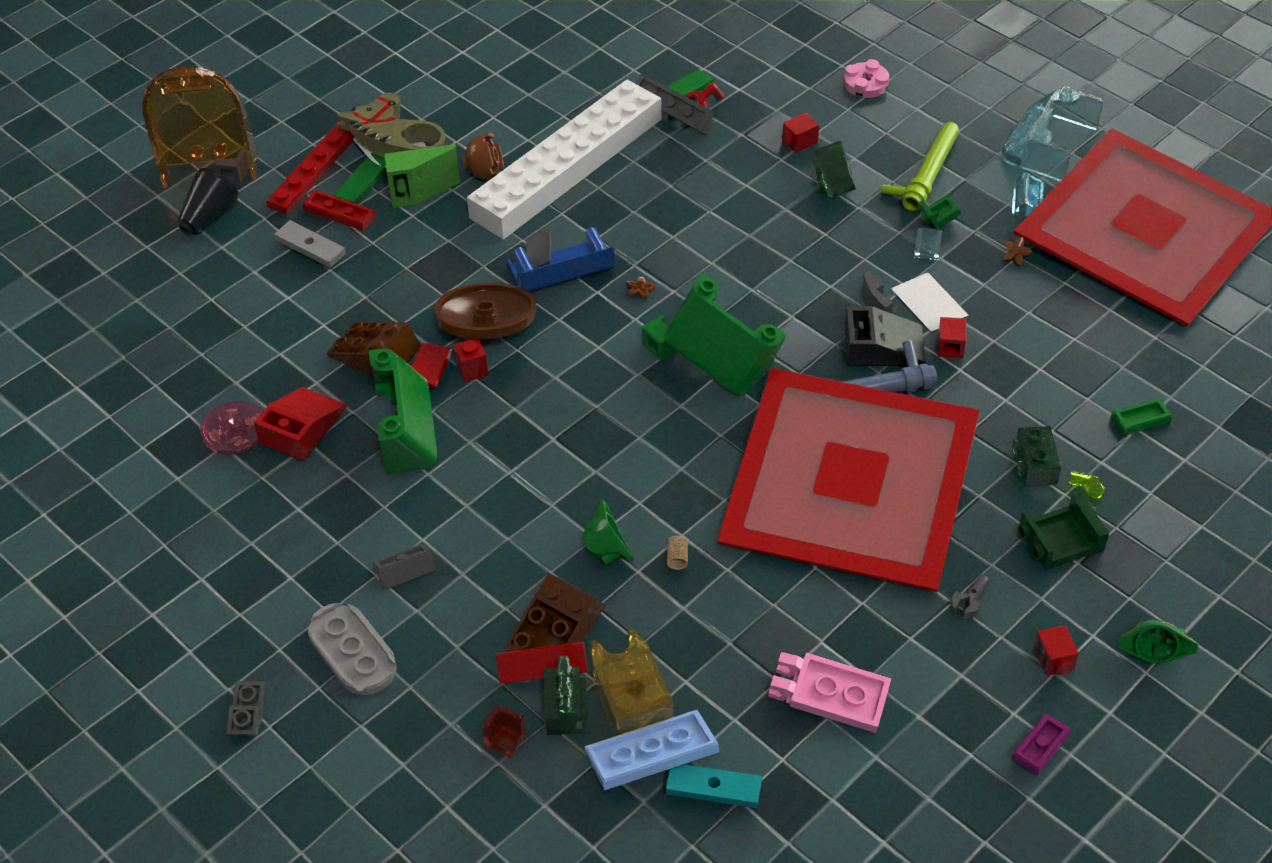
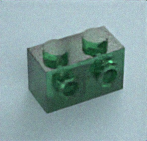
[813,141,856,199]
[1012,426,1061,487]

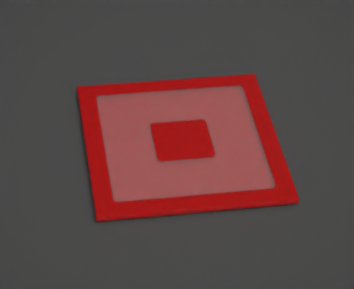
[1013,128,1272,327]
[717,368,980,592]

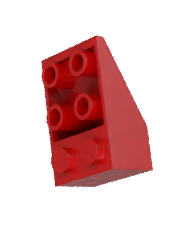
[254,387,347,461]

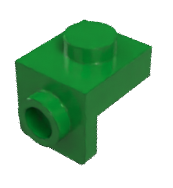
[920,194,962,230]

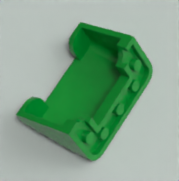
[665,273,787,396]
[369,349,438,474]

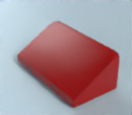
[411,343,452,389]

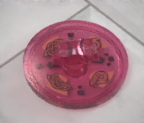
[200,401,262,454]

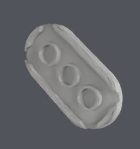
[308,603,396,695]

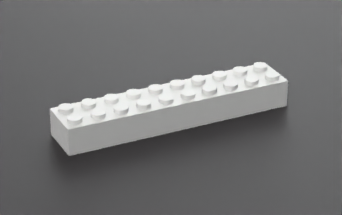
[467,80,662,240]

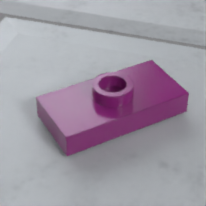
[1012,714,1072,776]

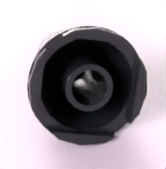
[177,167,239,235]

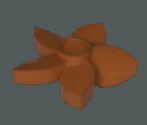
[1003,236,1032,266]
[626,276,656,299]

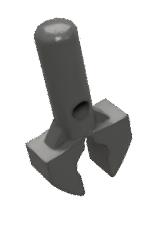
[951,574,990,620]

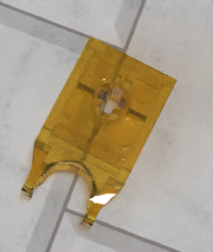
[589,628,674,736]

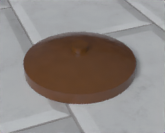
[434,283,536,339]

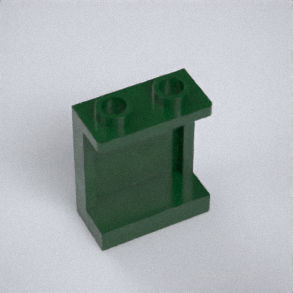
[1018,493,1109,570]

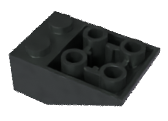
[845,306,926,365]

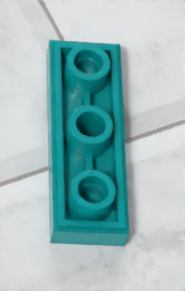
[666,764,762,808]

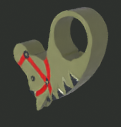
[337,93,445,159]

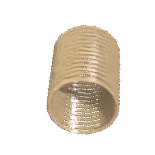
[667,536,688,570]

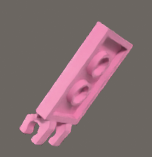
[768,652,891,733]

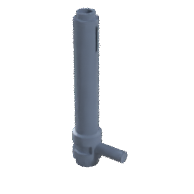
[842,340,937,393]

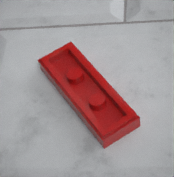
[302,190,376,231]
[496,641,588,684]

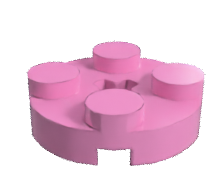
[844,59,889,98]

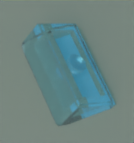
[1012,172,1044,216]

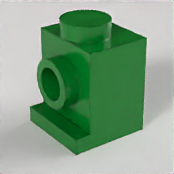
[642,315,677,361]

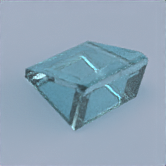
[914,228,942,260]

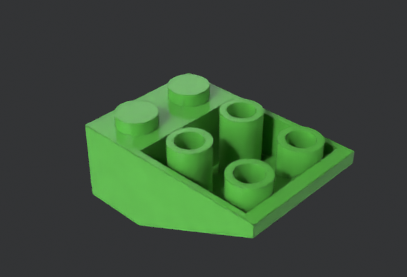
[384,144,460,208]

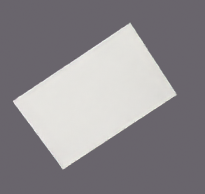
[891,273,968,332]

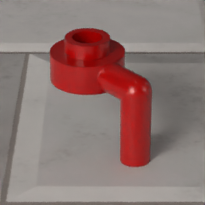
[685,83,724,108]

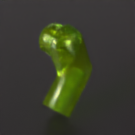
[1069,470,1105,499]

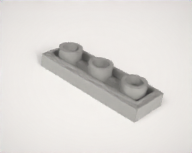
[274,220,346,268]

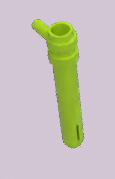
[881,122,959,211]

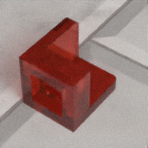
[482,704,525,758]

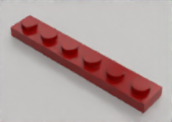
[266,120,355,214]

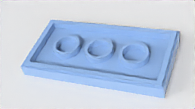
[585,710,720,790]

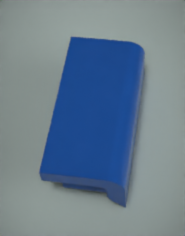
[506,227,615,292]

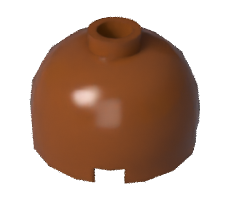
[463,132,504,181]

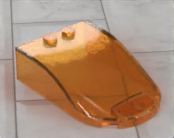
[142,66,257,188]

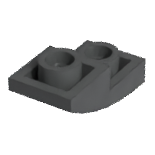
[862,271,893,314]
[226,681,267,736]

